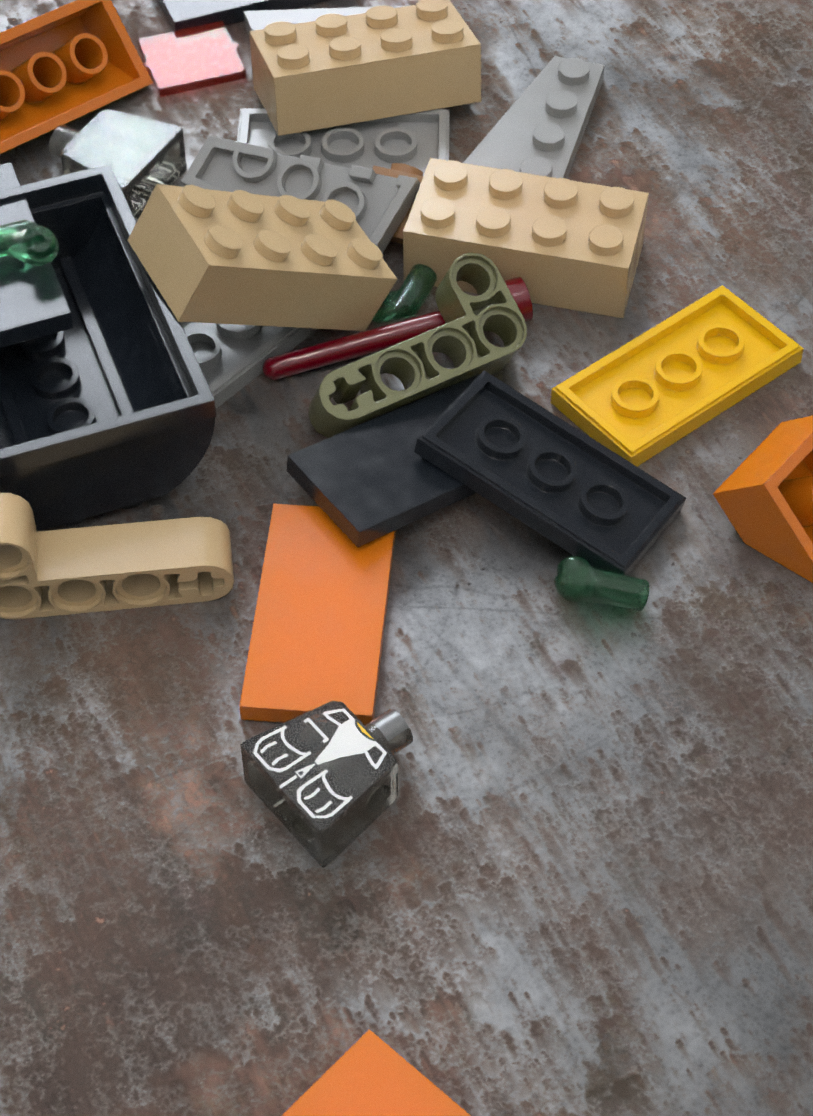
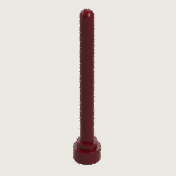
[262,277,533,380]

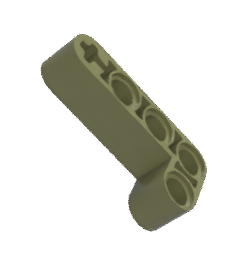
[308,252,527,438]

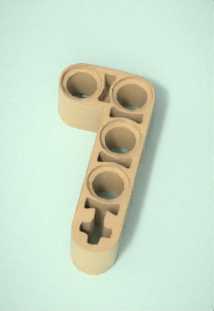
[0,493,234,619]

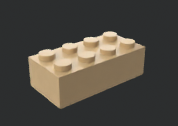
[249,0,481,136]
[403,158,649,318]
[128,184,397,331]

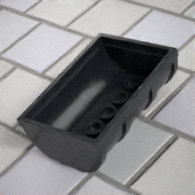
[0,164,217,530]

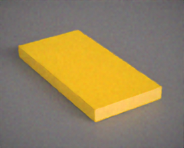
[551,285,804,467]

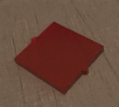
[138,21,246,97]

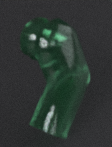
[0,220,59,266]
[372,264,437,324]
[554,556,649,611]

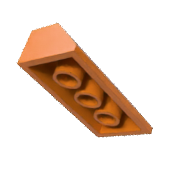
[0,0,153,155]

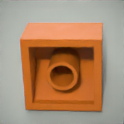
[713,415,813,583]

